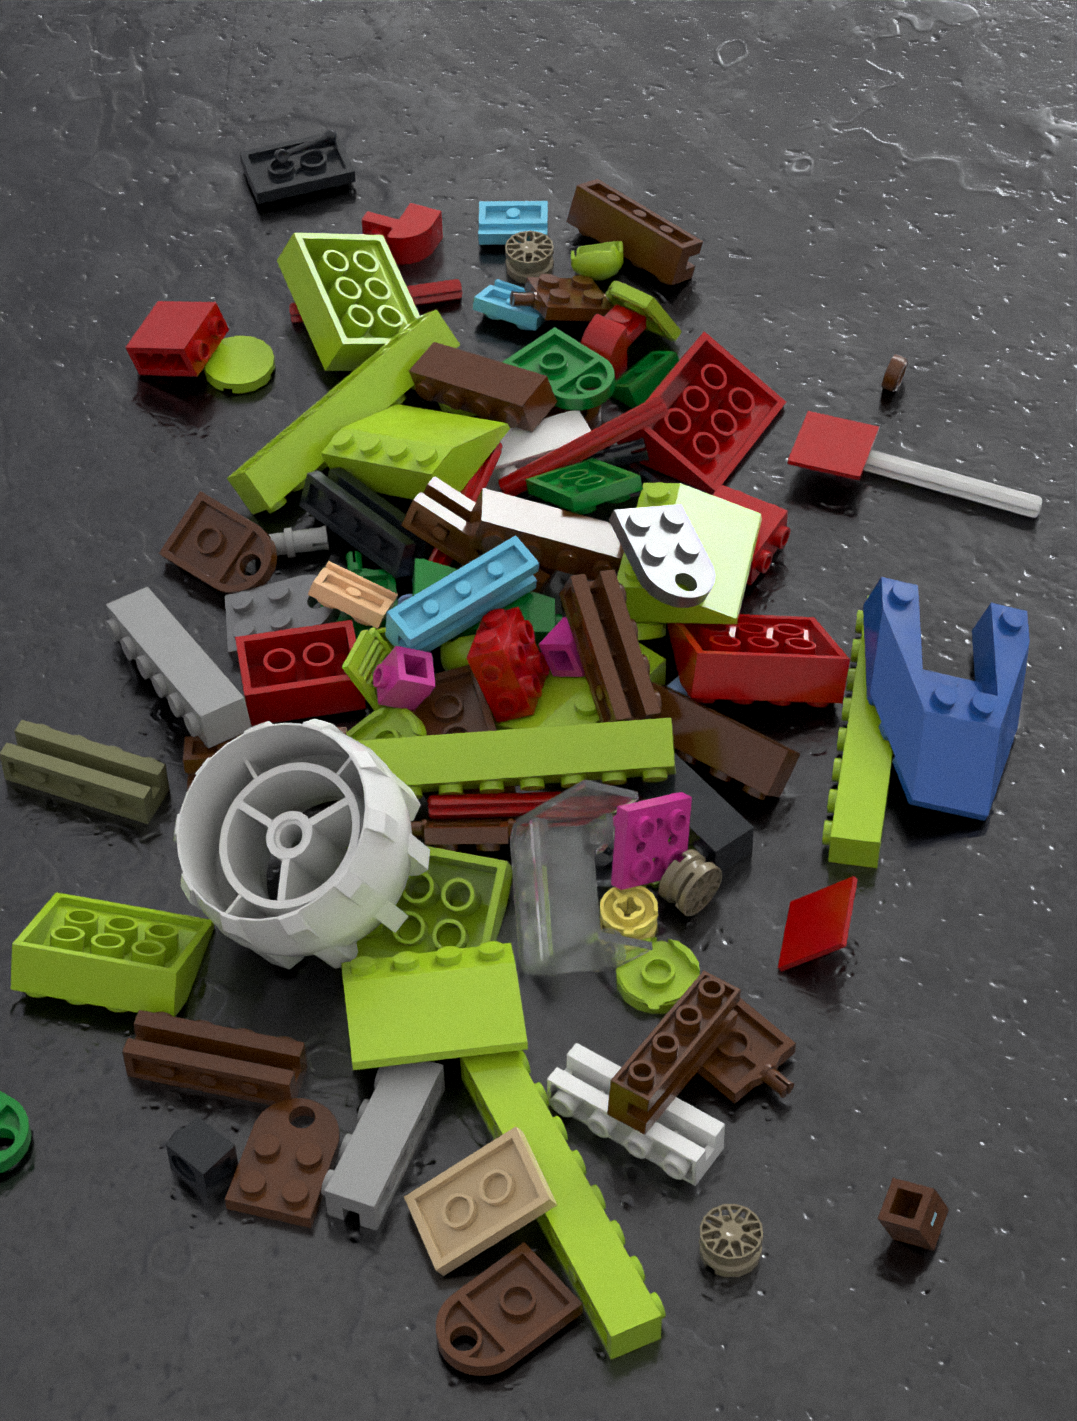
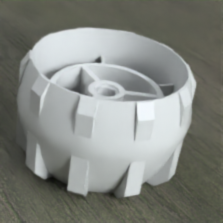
[173,719,430,969]

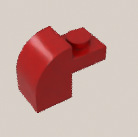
[362,203,443,265]
[581,304,646,380]

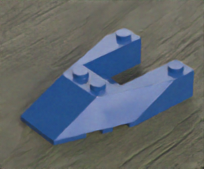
[863,577,1030,821]

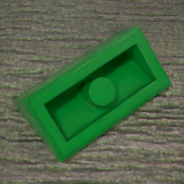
[612,351,679,409]

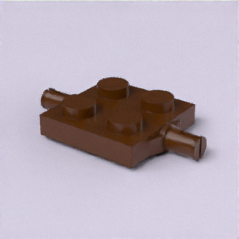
[510,274,614,321]
[411,818,538,851]
[697,998,796,1104]

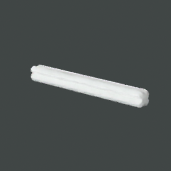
[864,450,1042,518]

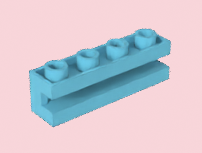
[385,535,539,652]

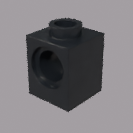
[166,1116,238,1198]

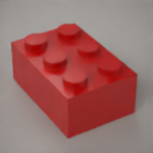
[235,620,366,726]

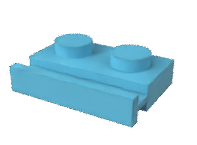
[478,201,548,245]
[473,279,548,331]

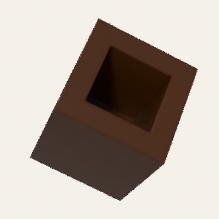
[877,1178,949,1250]

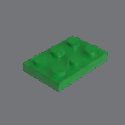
[526,458,643,515]

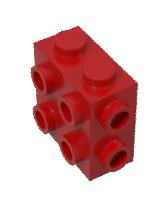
[125,301,229,377]
[713,484,790,585]
[466,607,550,723]

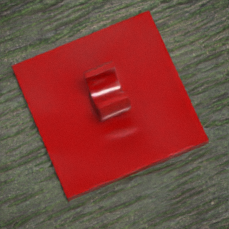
[787,411,879,481]
[778,876,858,971]

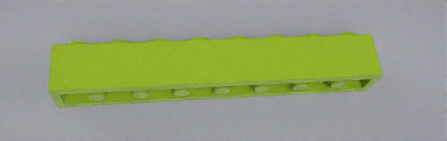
[227,309,460,514]
[822,595,894,868]
[358,718,676,799]
[460,1050,666,1360]

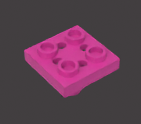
[610,792,692,890]

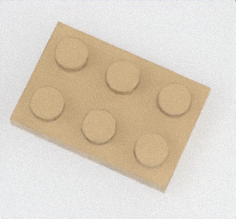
[404,1127,557,1276]

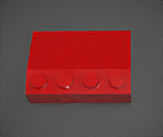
[616,331,786,495]
[667,614,850,707]

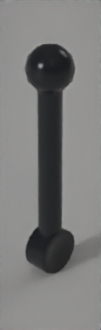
[274,129,337,163]

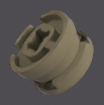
[505,231,554,284]
[659,849,722,916]
[699,1204,763,1278]

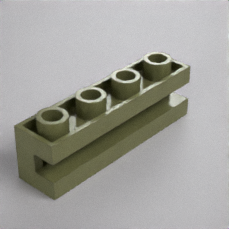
[0,720,170,824]

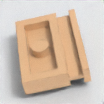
[308,561,398,628]

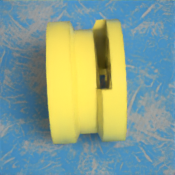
[600,886,658,950]

